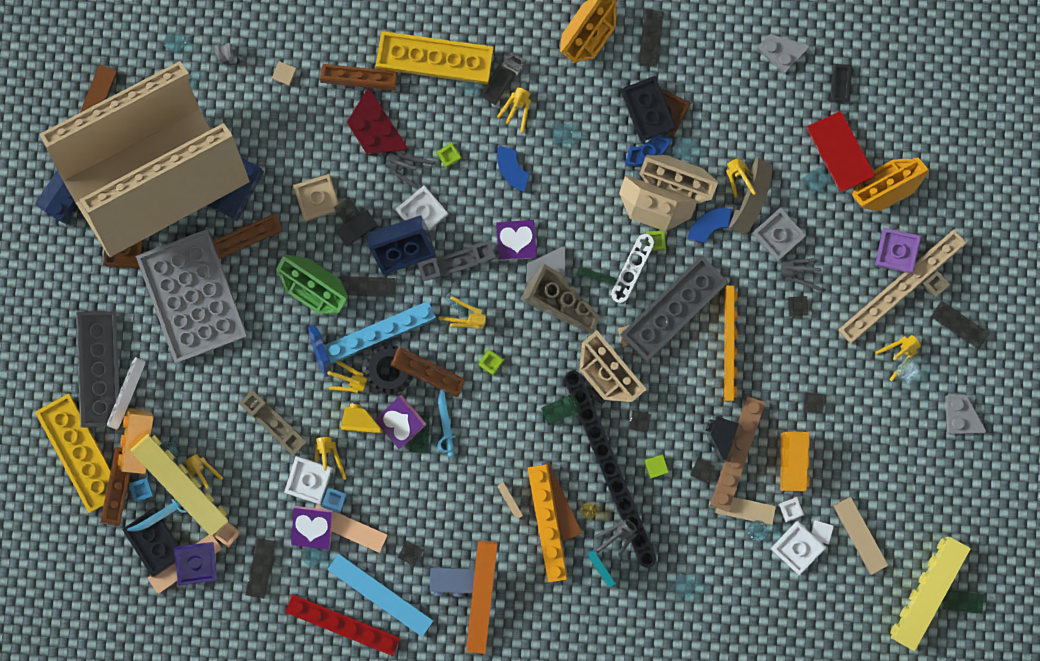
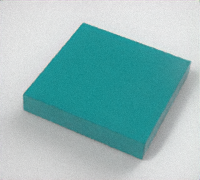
[587,550,616,587]

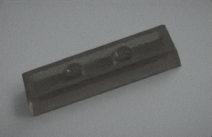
[638,9,664,68]
[338,276,395,298]
[930,301,989,349]
[245,538,277,599]

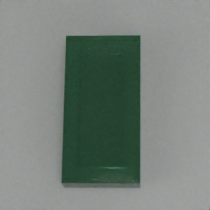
[576,267,615,287]
[541,393,581,426]
[942,590,984,614]

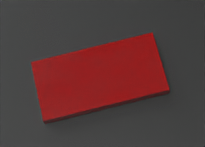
[806,111,876,193]

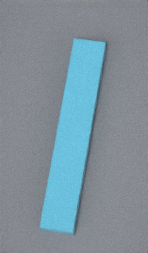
[327,554,434,637]

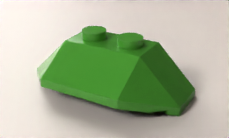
[276,254,348,314]

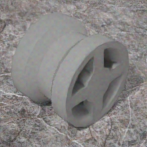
[215,43,234,64]

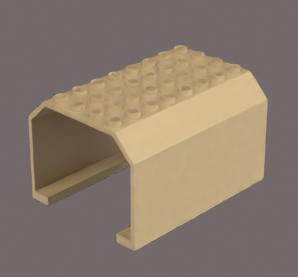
[39,61,250,257]

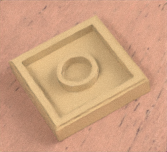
[293,174,341,222]

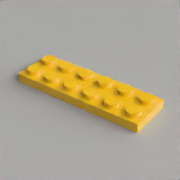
[375,31,494,85]
[35,393,111,513]

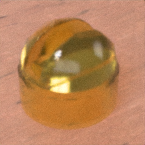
[580,502,597,519]

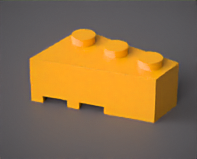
[118,408,153,474]
[780,432,810,491]

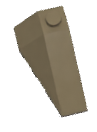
[520,264,600,334]

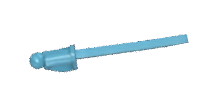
[437,390,456,458]
[127,499,188,531]

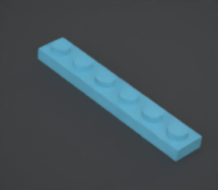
[324,301,436,364]

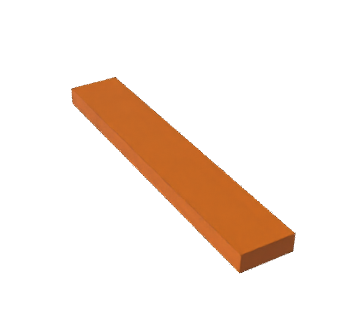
[466,540,498,654]

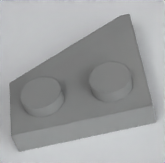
[757,34,810,74]
[527,247,565,284]
[945,395,986,434]

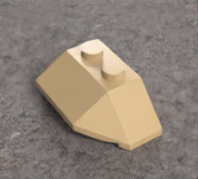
[639,155,718,204]
[619,175,697,231]
[579,330,647,402]

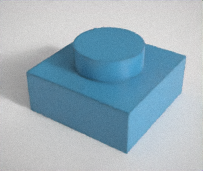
[129,478,154,502]
[321,487,346,513]

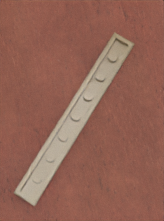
[838,229,967,345]

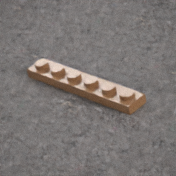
[710,396,766,512]

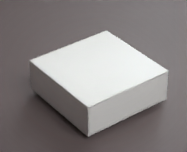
[778,497,804,522]
[811,520,833,544]

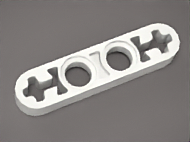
[611,234,654,303]
[107,357,145,430]

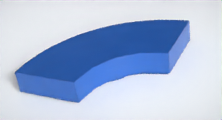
[625,135,671,167]
[497,145,530,193]
[687,208,731,243]
[308,325,331,377]

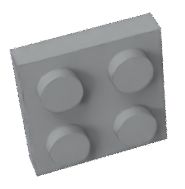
[752,207,806,261]

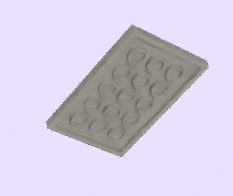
[136,229,248,364]

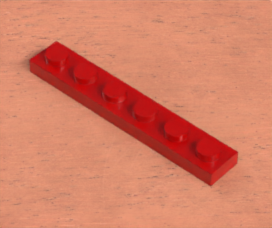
[285,594,401,656]

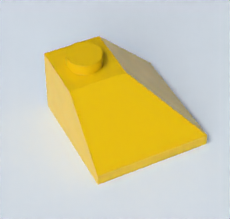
[341,404,383,434]

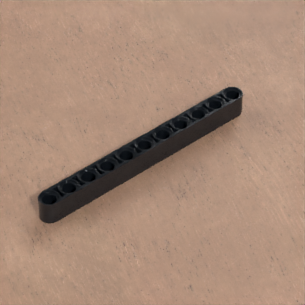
[564,370,656,568]

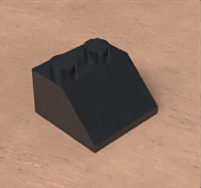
[705,416,739,462]

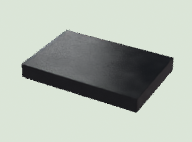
[620,76,676,143]
[122,507,180,578]

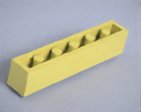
[130,434,228,536]
[890,537,971,651]

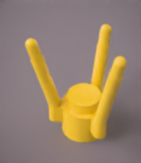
[497,88,531,133]
[726,158,756,198]
[438,296,486,329]
[875,335,921,381]
[327,361,367,394]
[314,437,347,480]
[184,454,223,490]

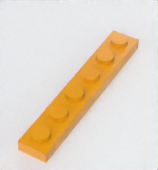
[724,286,738,402]
[528,464,568,582]

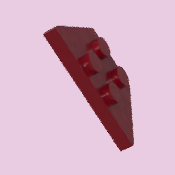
[347,88,409,155]

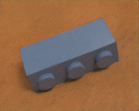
[430,567,475,597]

